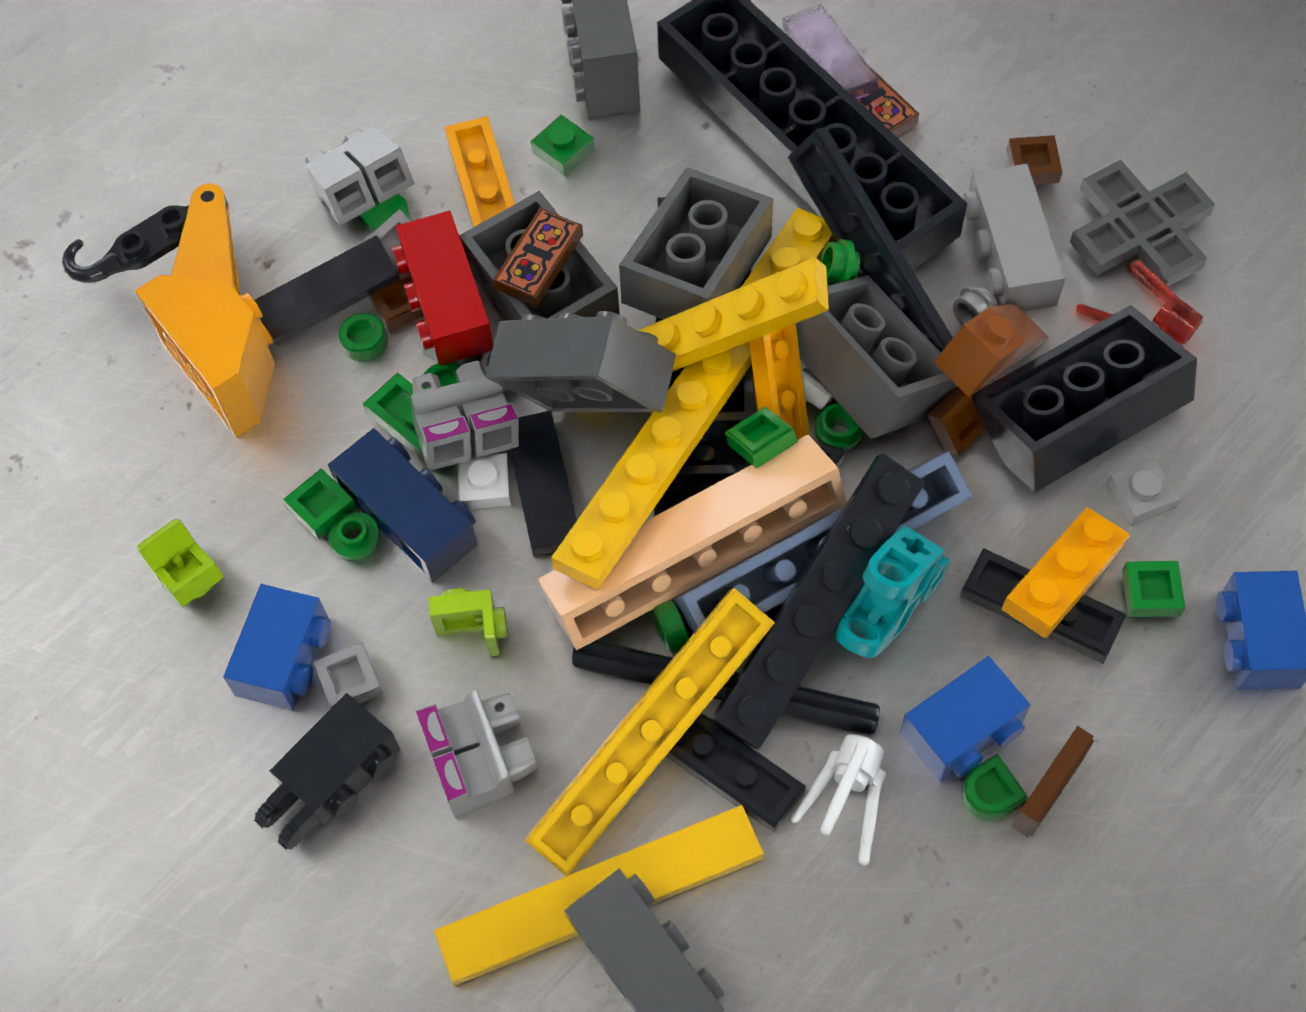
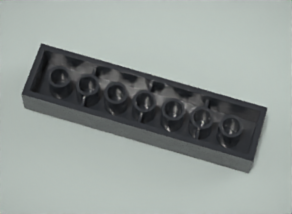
[657,0,968,270]

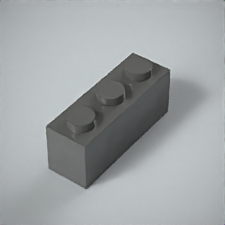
[564,868,725,1012]

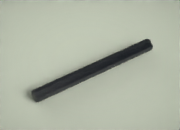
[571,640,880,735]

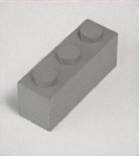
[963,164,1065,311]

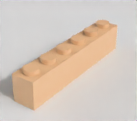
[538,435,847,651]

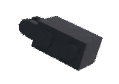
[254,693,400,850]

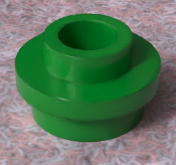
[820,239,860,285]
[815,403,864,451]
[328,512,380,561]

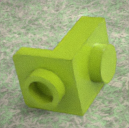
[137,518,224,608]
[428,588,508,656]

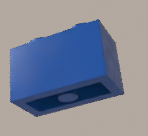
[1216,571,1306,690]
[223,583,331,711]
[900,655,1031,782]

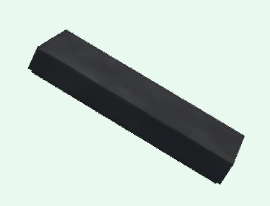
[254,235,401,345]
[510,410,577,557]
[960,548,1127,664]
[666,712,806,833]

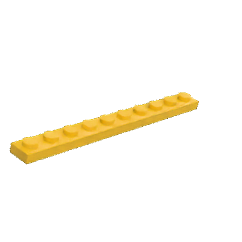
[551,207,836,590]

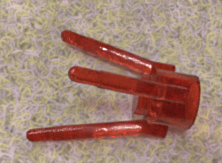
[1075,260,1205,346]

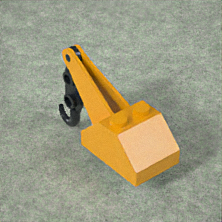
[62,183,275,438]

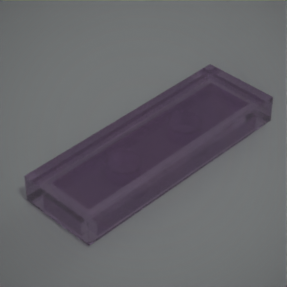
[782,3,879,99]

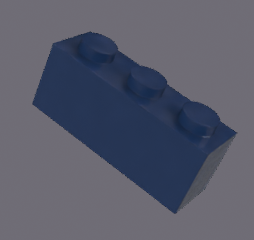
[328,428,478,583]

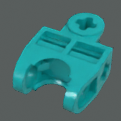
[834,525,951,658]

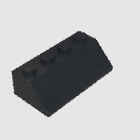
[972,305,1197,493]

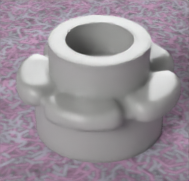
[953,286,998,326]

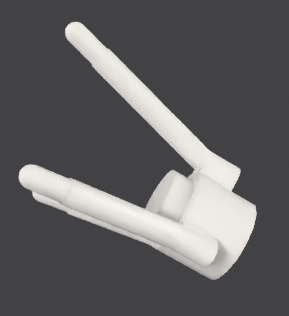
[790,734,887,866]

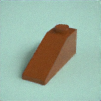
[934,304,1049,397]

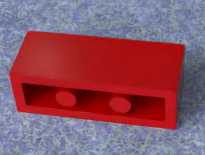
[391,210,494,366]

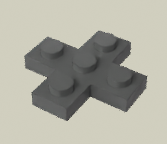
[1070,160,1215,289]

